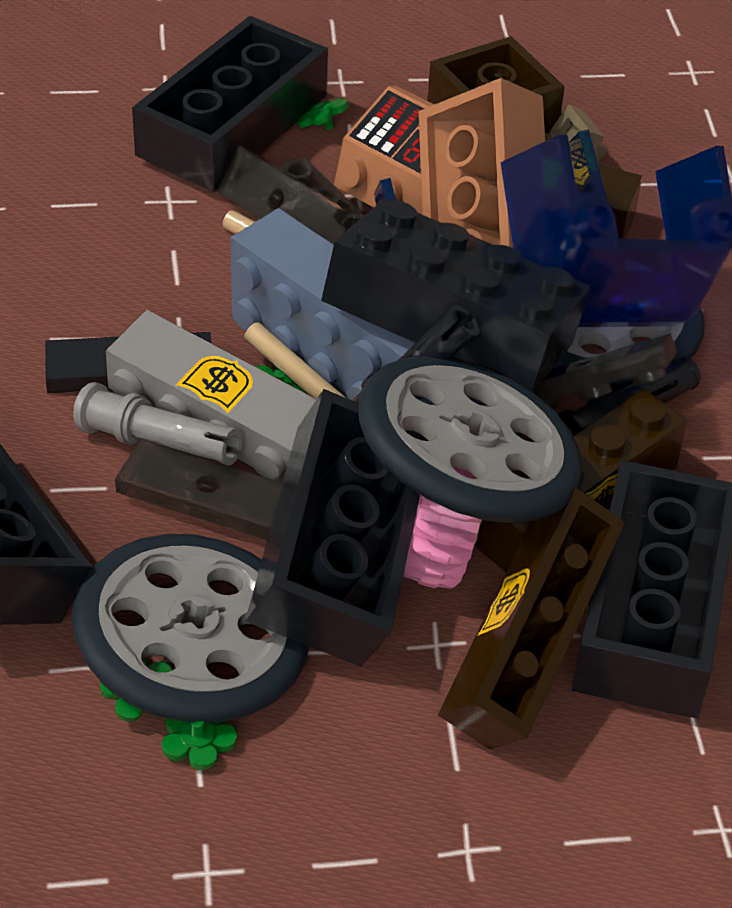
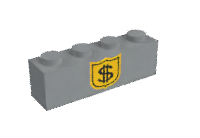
[106,310,316,483]

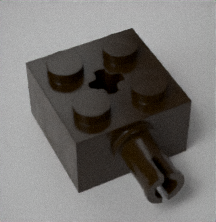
[427,36,565,155]

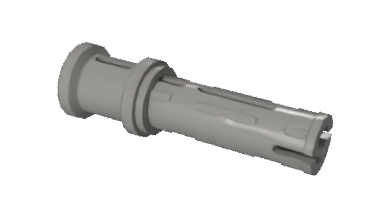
[73,382,243,466]

